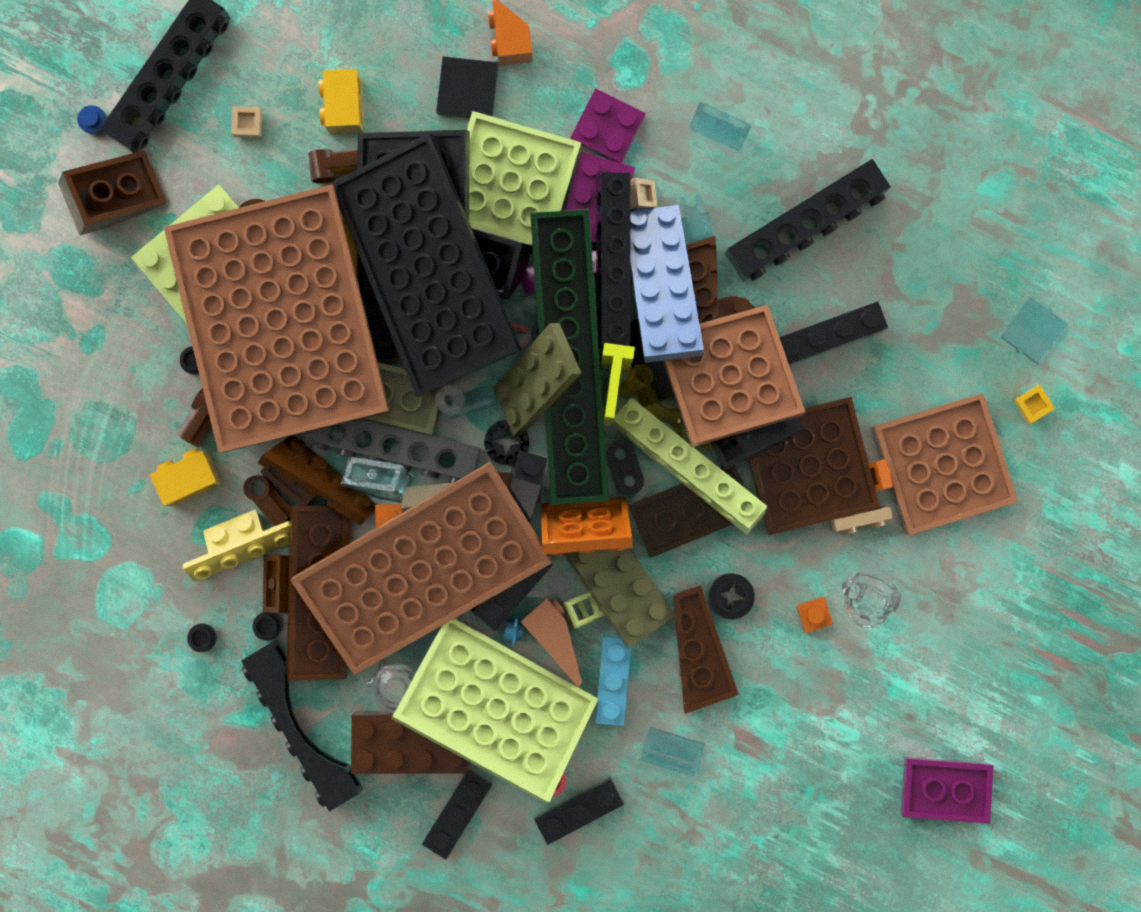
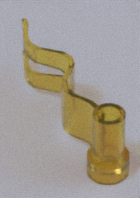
[618,364,713,451]

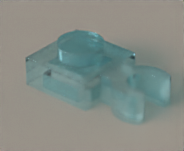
[680,194,714,245]

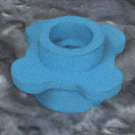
[504,616,523,647]

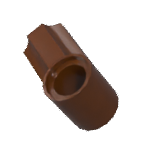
[308,149,358,184]
[177,388,212,448]
[243,475,290,527]

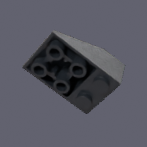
[710,417,804,473]

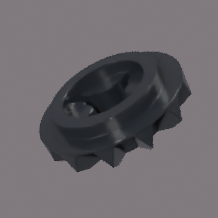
[484,420,530,465]
[709,573,755,619]

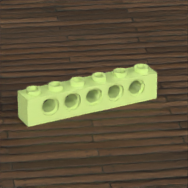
[613,398,767,535]

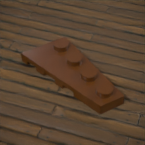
[686,236,719,324]
[258,435,377,526]
[673,585,739,714]

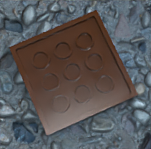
[749,397,880,535]

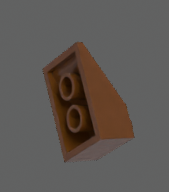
[58,150,166,235]

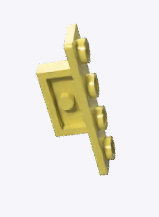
[183,509,290,581]

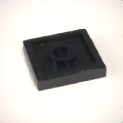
[436,56,499,118]

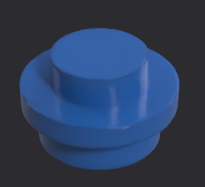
[77,105,107,134]

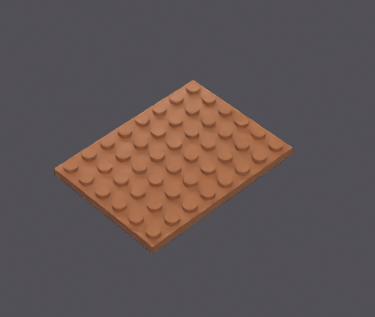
[164,184,389,453]

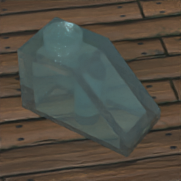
[341,456,413,503]

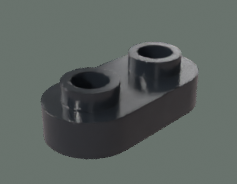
[606,439,644,495]

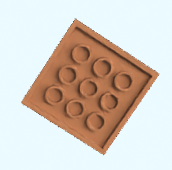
[663,305,805,448]
[872,393,1018,536]

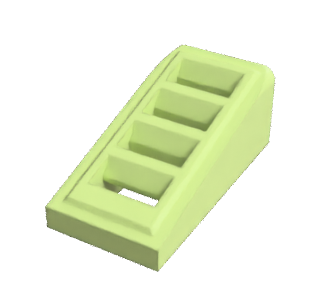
[561,591,605,630]

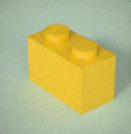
[318,69,363,134]
[150,448,223,507]

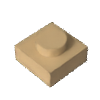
[231,106,263,138]
[630,178,658,209]

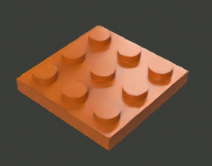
[541,497,633,556]

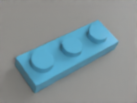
[595,636,631,726]

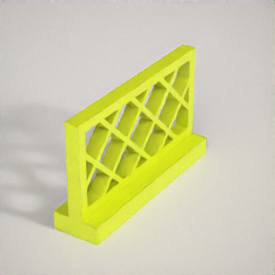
[600,343,635,427]

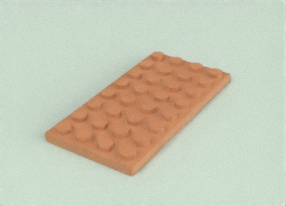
[290,462,552,675]

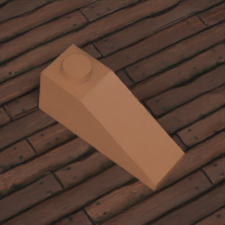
[520,598,582,687]

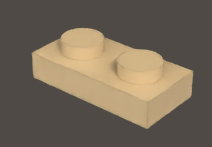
[829,506,893,535]

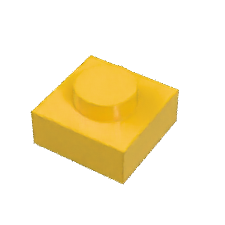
[1013,385,1055,424]

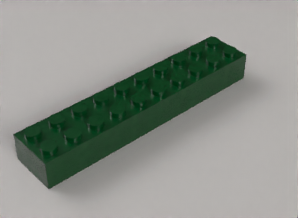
[530,209,609,505]

